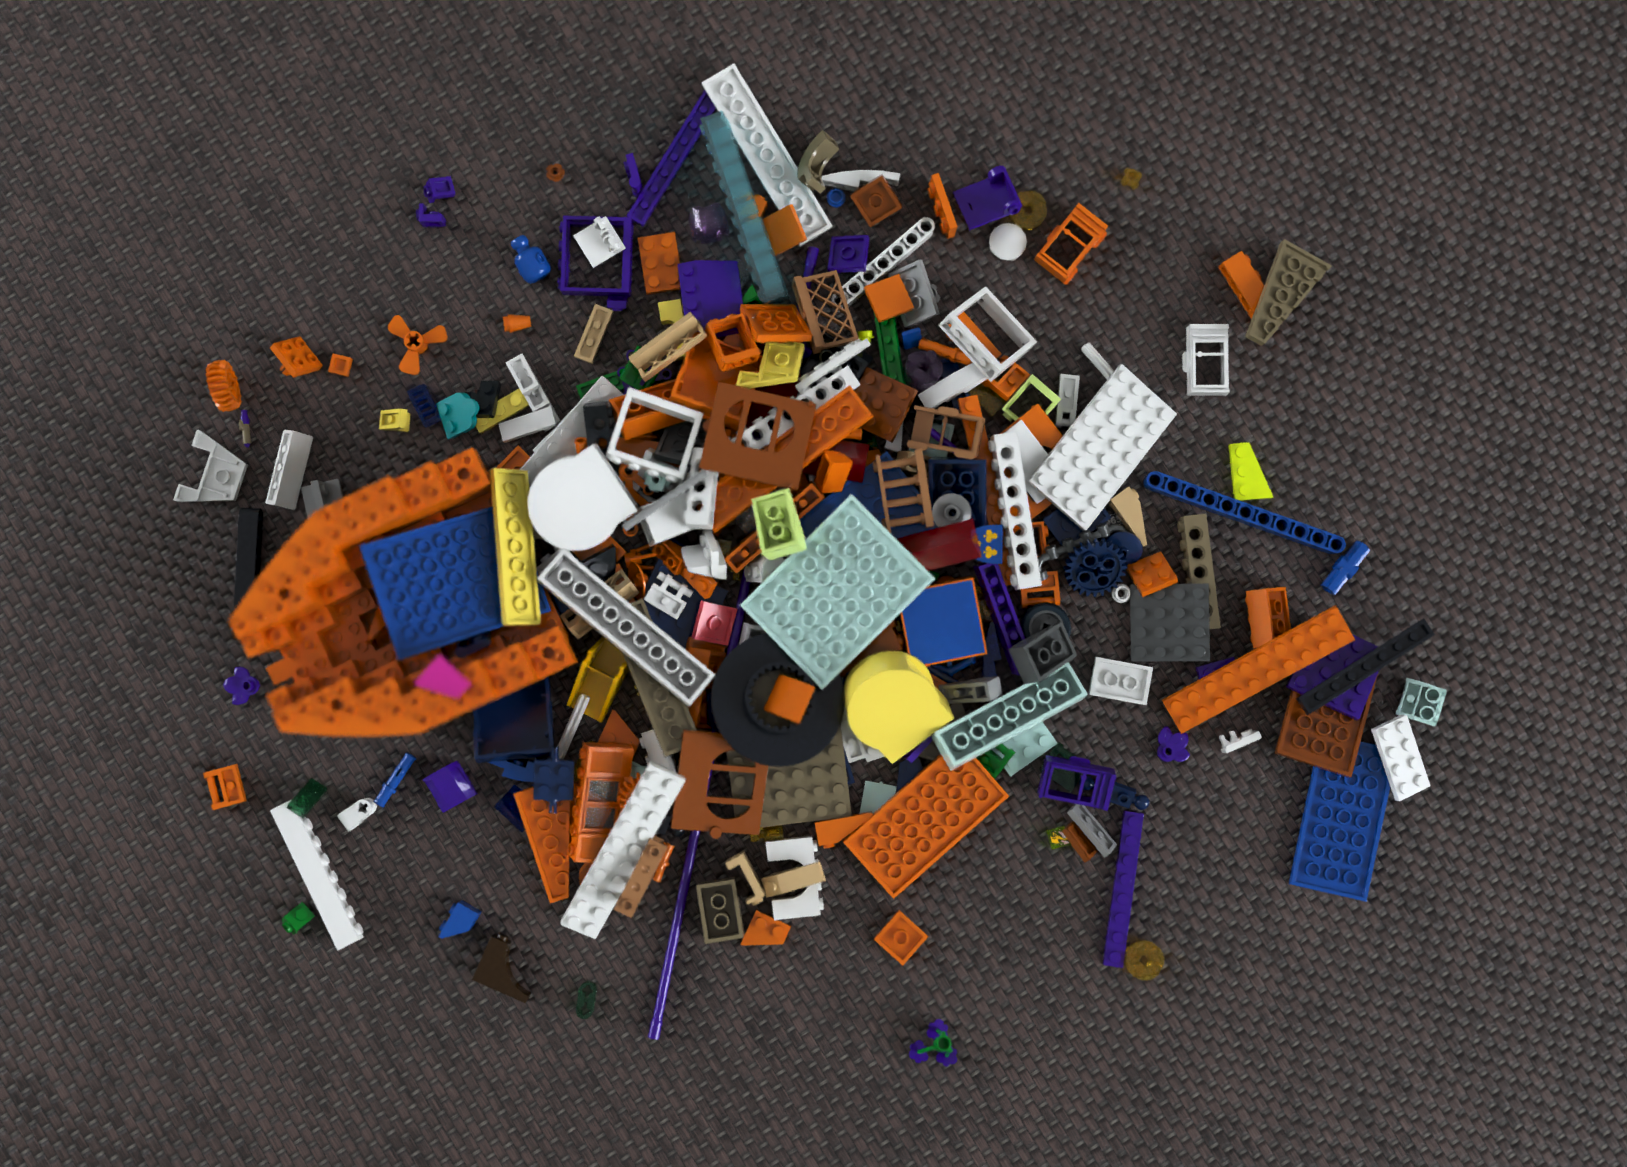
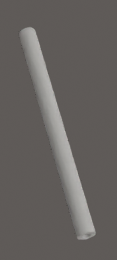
[622,469,708,531]

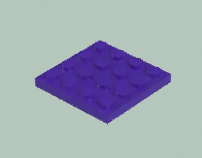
[1286,634,1379,721]

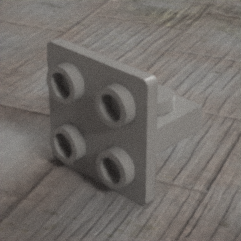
[301,479,343,518]

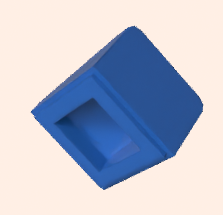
[901,327,922,349]

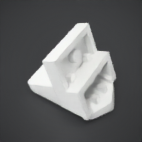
[681,529,727,580]

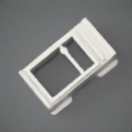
[1182,324,1230,396]

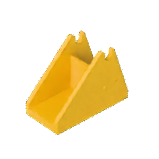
[567,637,629,723]

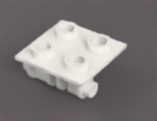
[573,216,626,268]

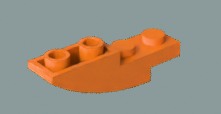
[651,540,718,599]

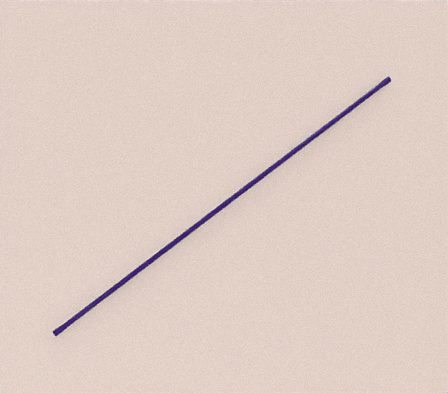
[648,247,819,1040]

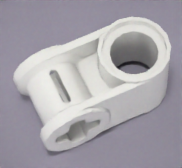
[337,798,377,832]

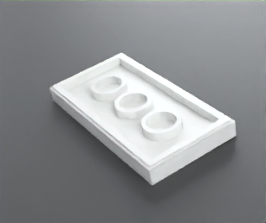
[1000,420,1048,504]

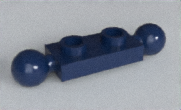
[1079,775,1150,810]

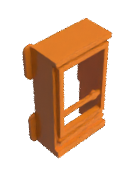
[1034,203,1108,285]

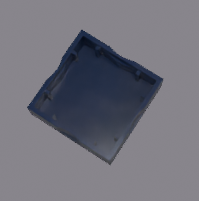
[472,676,555,763]

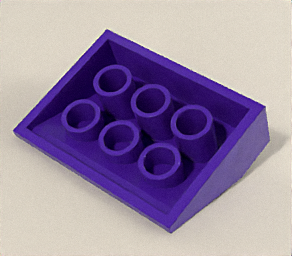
[677,260,743,338]

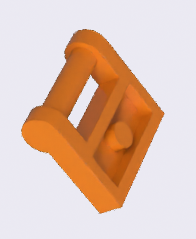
[981,355,1030,402]
[1020,571,1060,608]
[203,764,247,811]

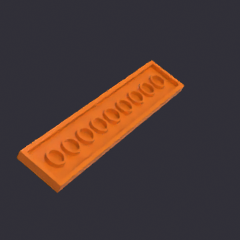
[696,385,873,533]
[1162,605,1355,734]

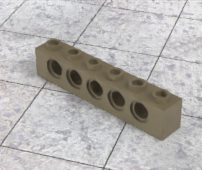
[1177,514,1221,629]

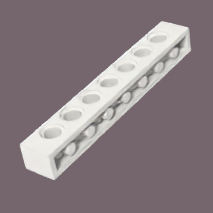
[728,366,860,450]
[988,432,1042,590]

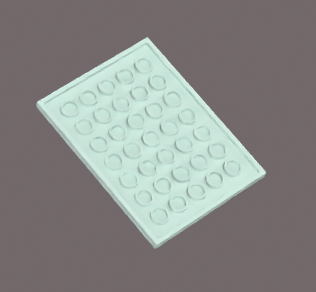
[740,494,935,690]

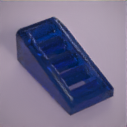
[407,384,441,428]

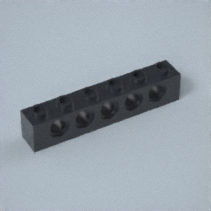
[583,401,619,475]

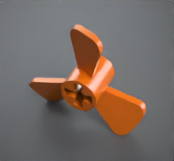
[388,315,448,375]

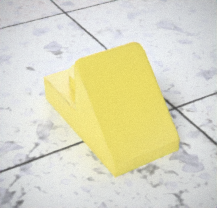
[379,408,411,432]

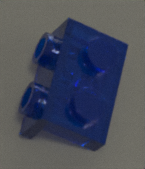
[494,785,525,833]

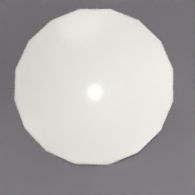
[989,223,1027,261]

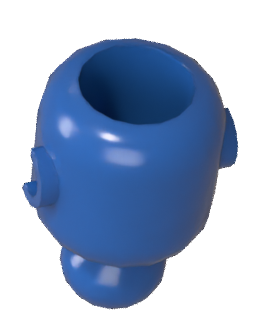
[511,235,551,284]

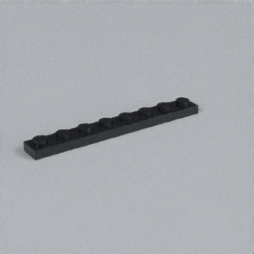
[1296,619,1435,715]

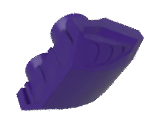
[423,761,478,813]

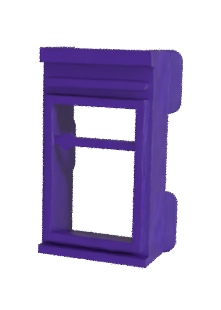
[1037,755,1116,811]

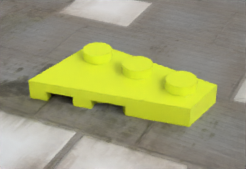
[1229,442,1274,501]

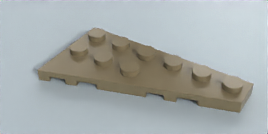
[1245,239,1332,346]

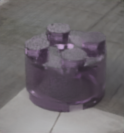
[688,203,730,244]
[903,350,943,395]

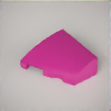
[414,655,472,699]

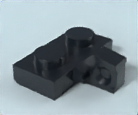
[464,381,501,418]

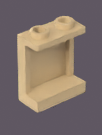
[725,850,765,906]

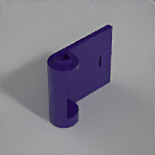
[953,166,1022,230]

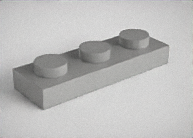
[1067,804,1117,858]

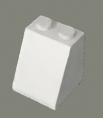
[636,491,694,547]

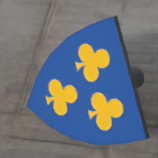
[976,525,1003,564]

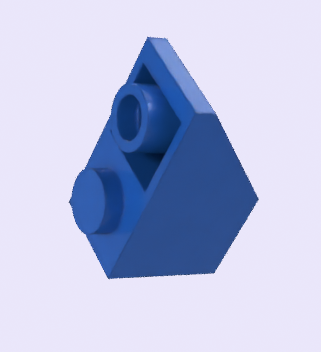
[438,900,482,939]

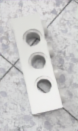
[683,447,718,530]

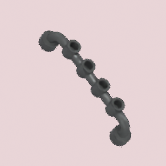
[1037,523,1131,581]

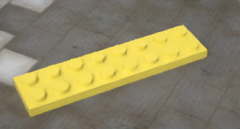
[490,468,541,626]

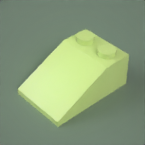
[752,488,807,560]

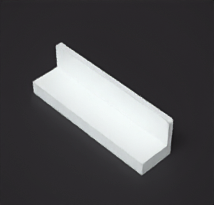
[265,430,313,510]

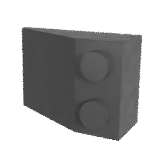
[1008,621,1077,684]

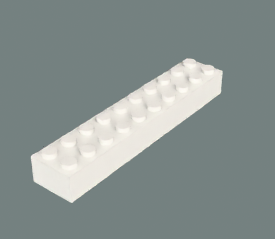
[537,549,715,707]

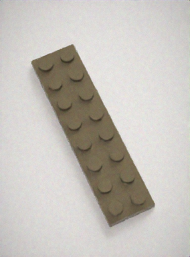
[622,598,697,758]

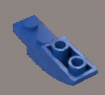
[488,758,540,782]

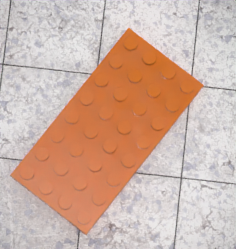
[843,754,1009,899]

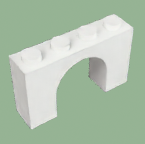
[766,836,824,920]

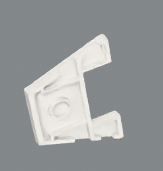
[173,430,248,502]

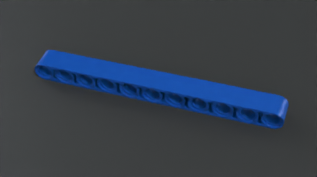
[1143,471,1346,554]

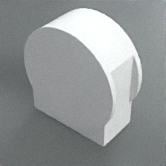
[528,442,639,551]

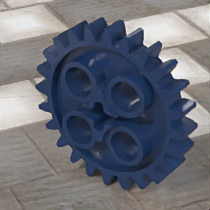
[1064,538,1127,597]

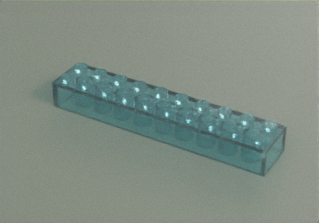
[699,110,790,304]

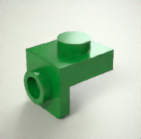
[282,902,315,935]

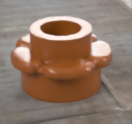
[546,163,565,182]

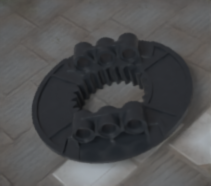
[711,634,845,767]

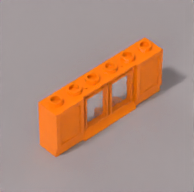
[568,742,634,863]

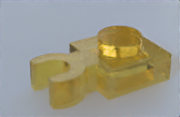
[750,825,784,842]

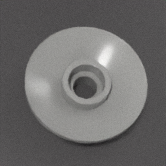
[932,493,971,527]

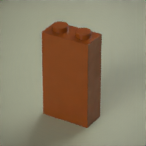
[839,619,905,677]

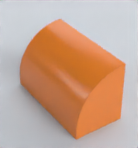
[814,450,853,493]

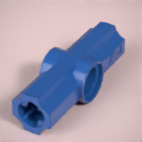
[1321,540,1370,595]

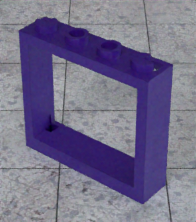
[557,216,633,297]

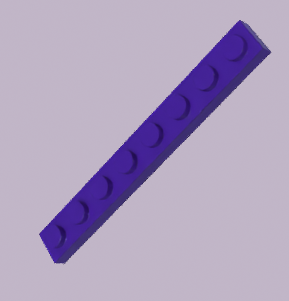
[627,90,716,227]
[1103,810,1144,968]

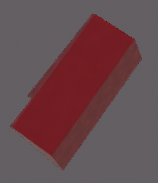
[801,440,870,483]
[897,519,982,571]

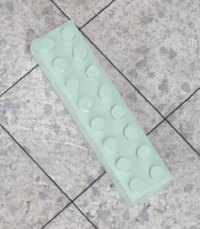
[932,662,1088,771]

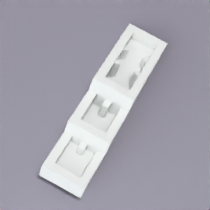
[822,170,900,192]
[506,354,561,432]
[918,363,995,409]

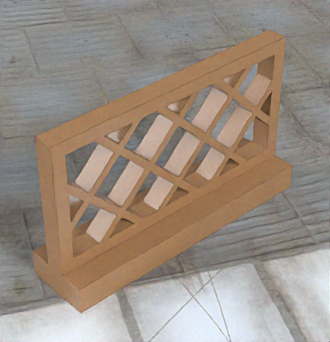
[792,270,859,354]

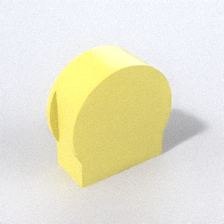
[843,651,954,764]

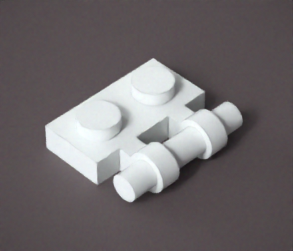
[643,571,694,619]

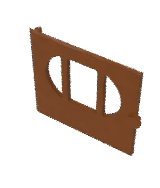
[699,382,816,490]
[670,730,768,839]

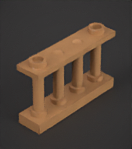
[872,449,934,533]
[614,835,668,918]

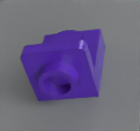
[424,176,456,203]
[416,203,446,227]

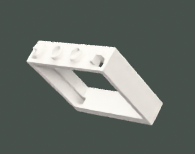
[938,286,1037,382]
[605,388,704,483]

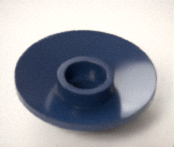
[1106,531,1143,565]

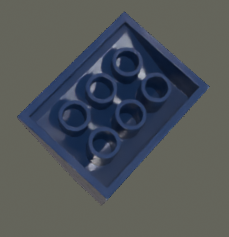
[928,457,987,529]

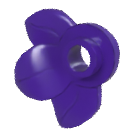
[223,667,260,705]
[1157,726,1190,762]

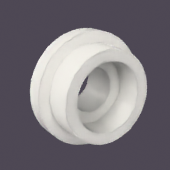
[1111,584,1130,603]

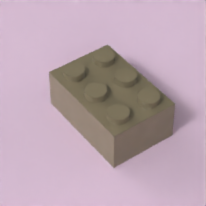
[696,877,745,944]

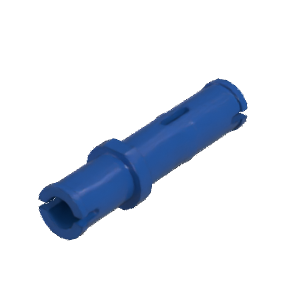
[373,752,416,807]

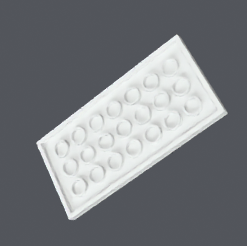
[1027,364,1177,531]

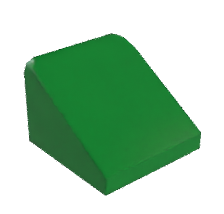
[743,285,763,304]

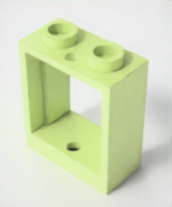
[1002,374,1061,422]

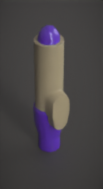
[239,410,251,448]

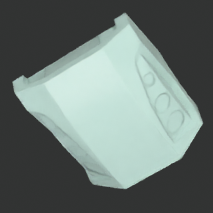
[1395,678,1447,727]

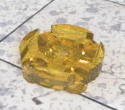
[1009,191,1047,230]
[1124,940,1164,980]

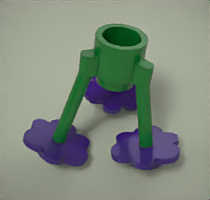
[909,1019,957,1067]

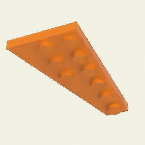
[514,786,570,903]

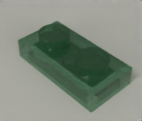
[287,778,327,818]

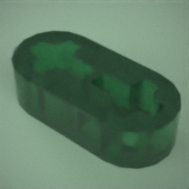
[576,981,597,1019]

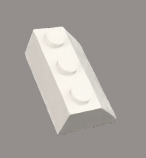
[639,730,678,774]

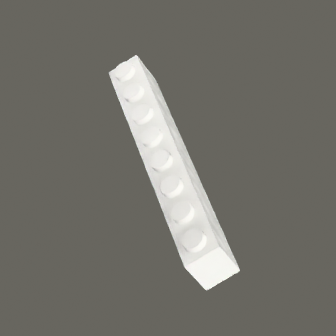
[270,798,363,951]

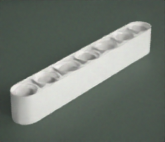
[831,217,935,312]

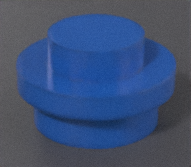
[827,188,846,208]

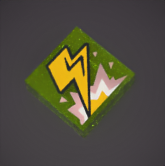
[1046,825,1070,850]

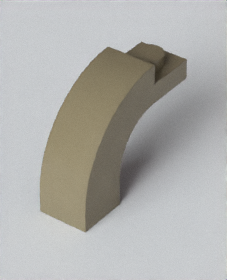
[797,129,839,194]

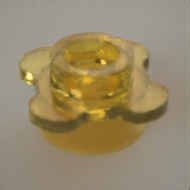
[1120,168,1142,189]

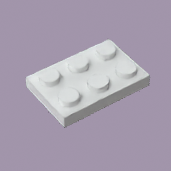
[1088,657,1153,705]

